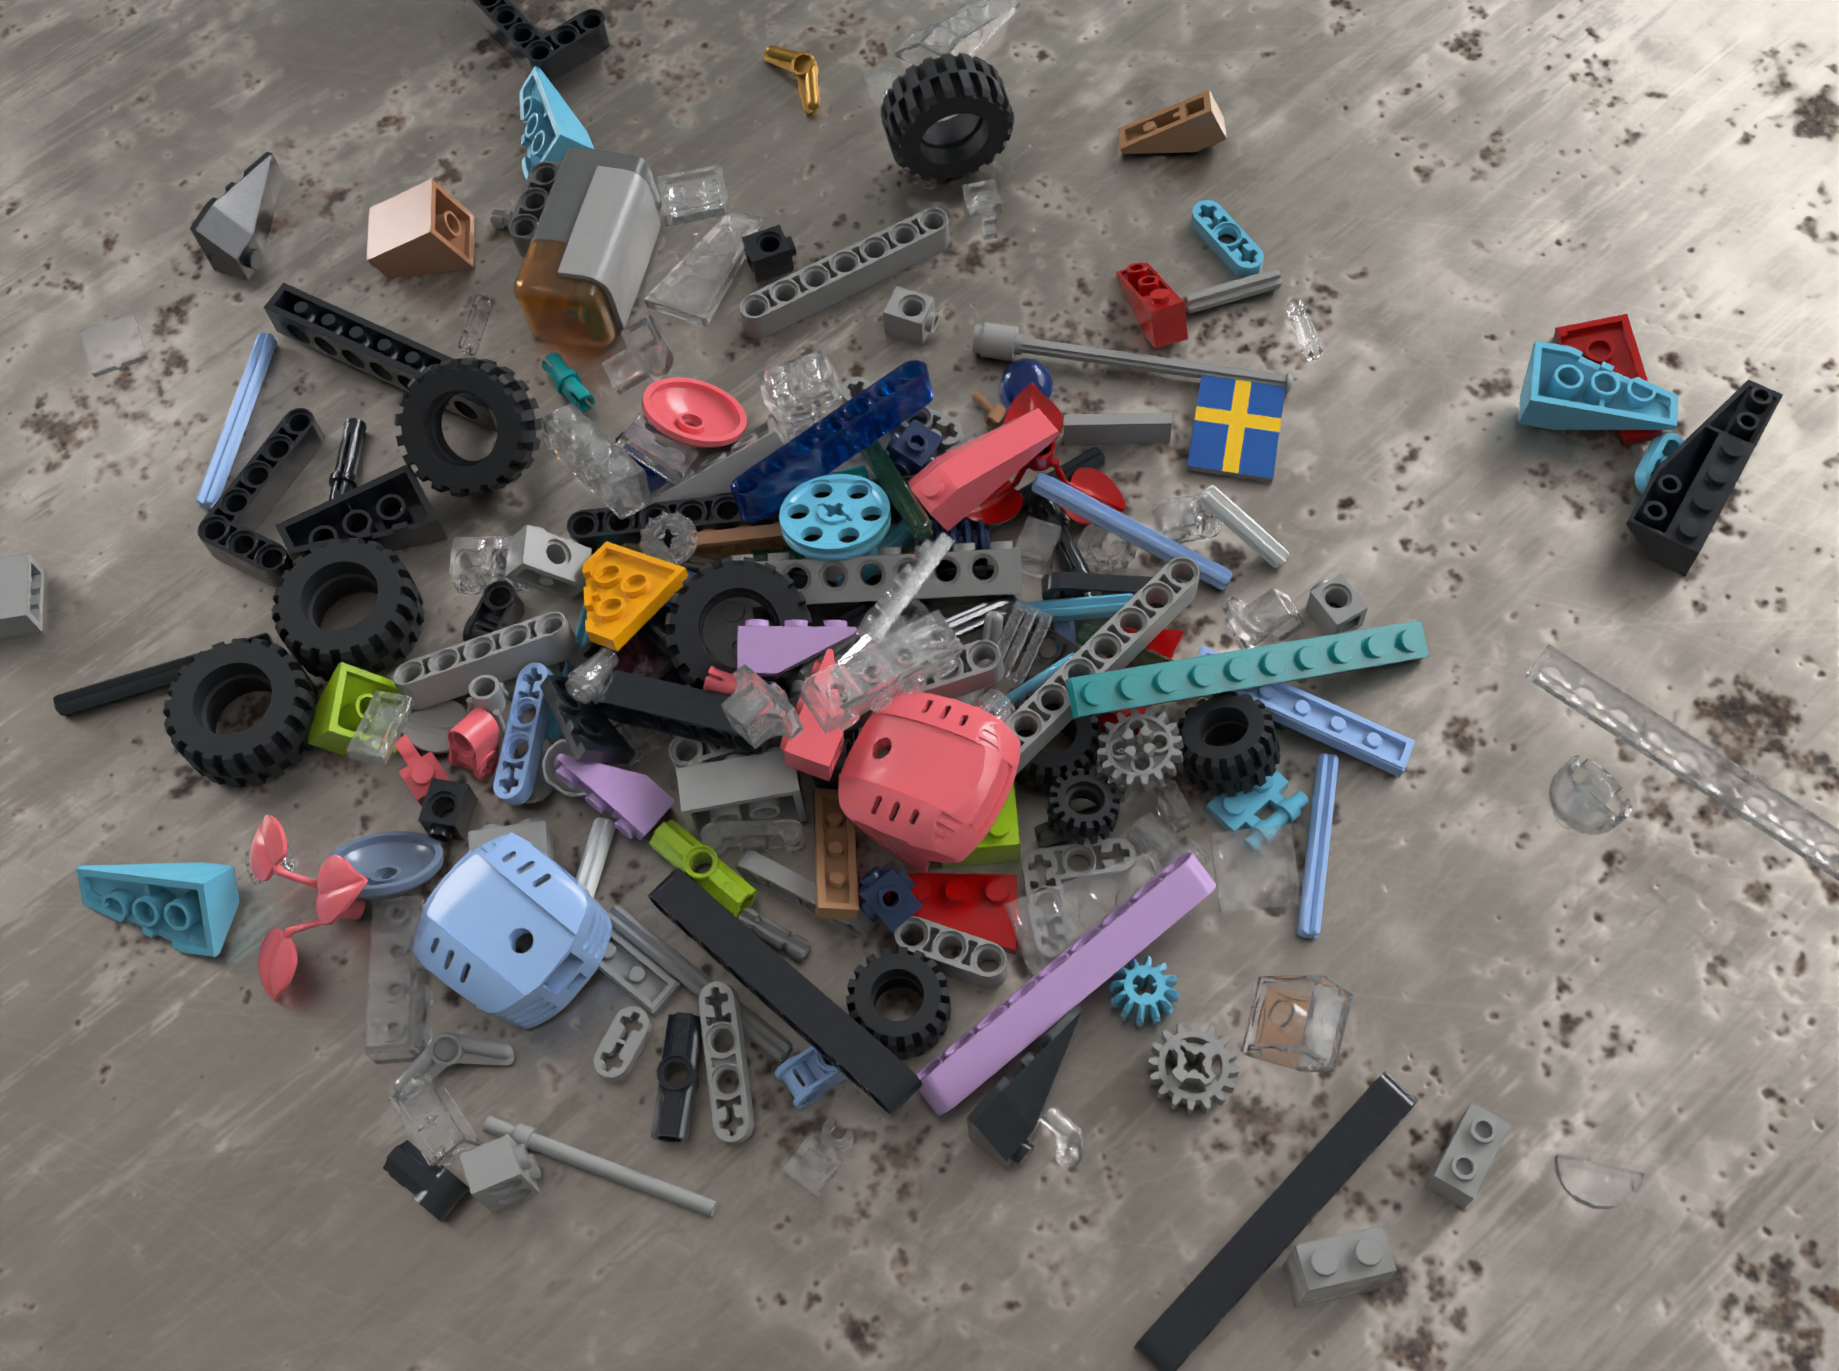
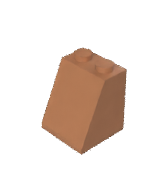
[367,179,475,278]

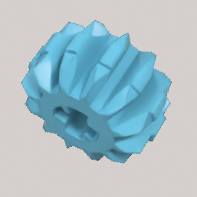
[1109,955,1179,1027]

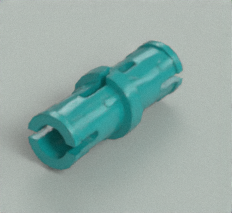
[541,352,595,413]

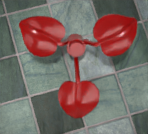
[965,383,1126,525]

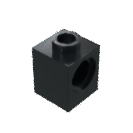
[742,224,797,283]
[418,778,478,842]

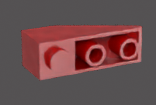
[1116,262,1188,349]

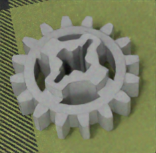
[1147,1021,1239,1115]

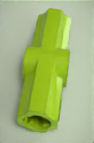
[649,819,758,918]

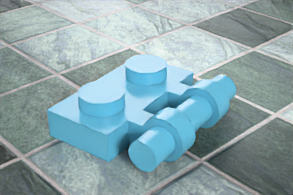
[1205,770,1309,852]

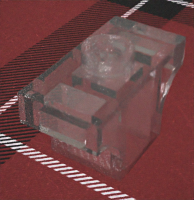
[721,664,804,749]

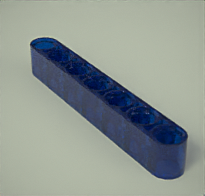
[730,360,934,522]

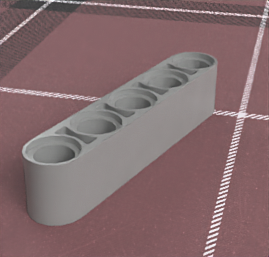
[392,612,579,710]

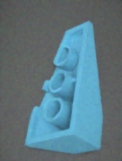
[519,66,594,180]
[1518,340,1679,430]
[76,862,240,957]

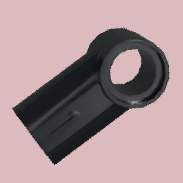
[383,1140,469,1222]

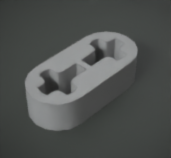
[593,1006,653,1083]

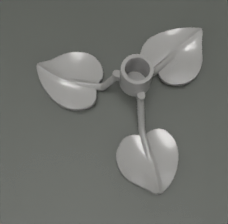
[397,663,562,803]

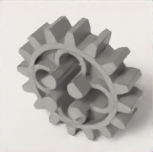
[1097,707,1184,792]

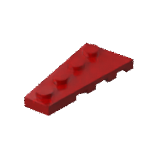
[1555,314,1663,445]
[858,872,1017,955]

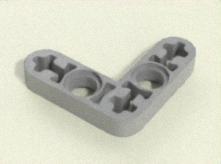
[1022,838,1136,963]

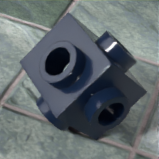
[885,419,944,477]
[858,864,923,932]

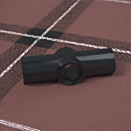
[651,1012,702,1144]

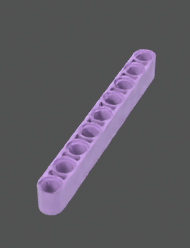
[916,852,1216,1115]

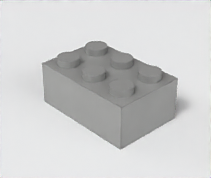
[676,747,807,841]

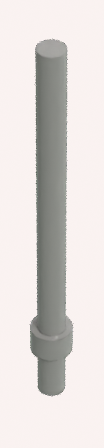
[483,1116,718,1217]

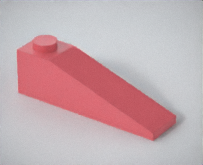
[908,408,1061,531]

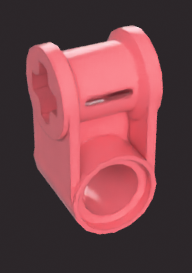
[447,708,500,782]

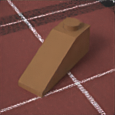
[1118,90,1227,154]

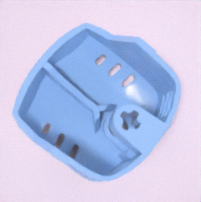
[412,832,612,1029]

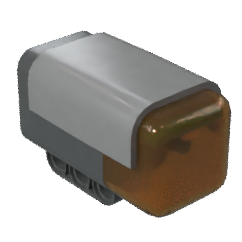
[509,148,662,348]

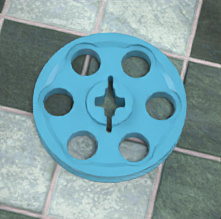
[779,474,891,561]

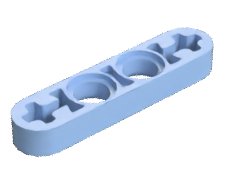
[493,662,555,806]

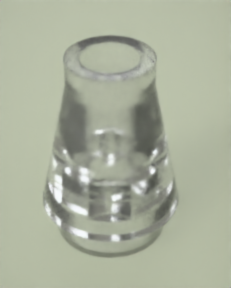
[565,648,619,704]

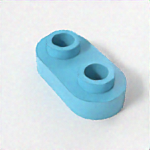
[1635,433,1684,494]

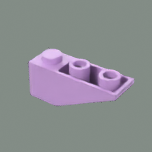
[737,619,856,677]
[553,753,675,841]

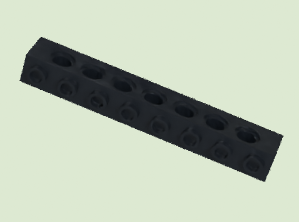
[263,283,497,432]

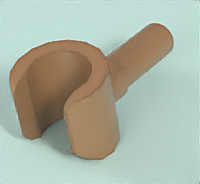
[972,391,1007,430]

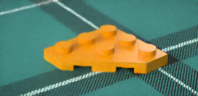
[582,541,689,651]

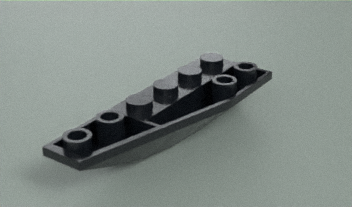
[1626,379,1783,577]

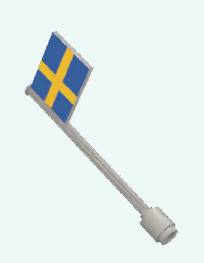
[972,322,1293,482]

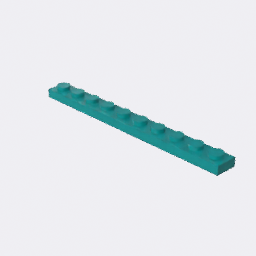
[1066,620,1429,719]

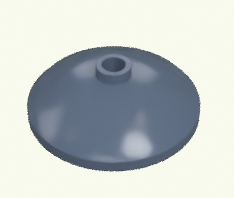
[323,831,444,900]

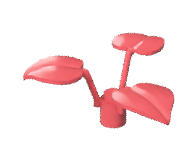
[250,815,368,1002]

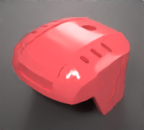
[838,691,1021,873]

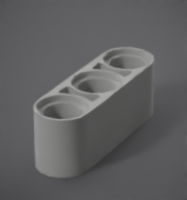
[894,916,1007,990]

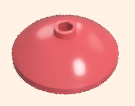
[642,377,747,449]

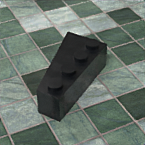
[275,464,448,561]

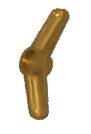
[763,45,820,114]

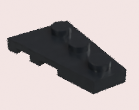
[540,675,636,764]

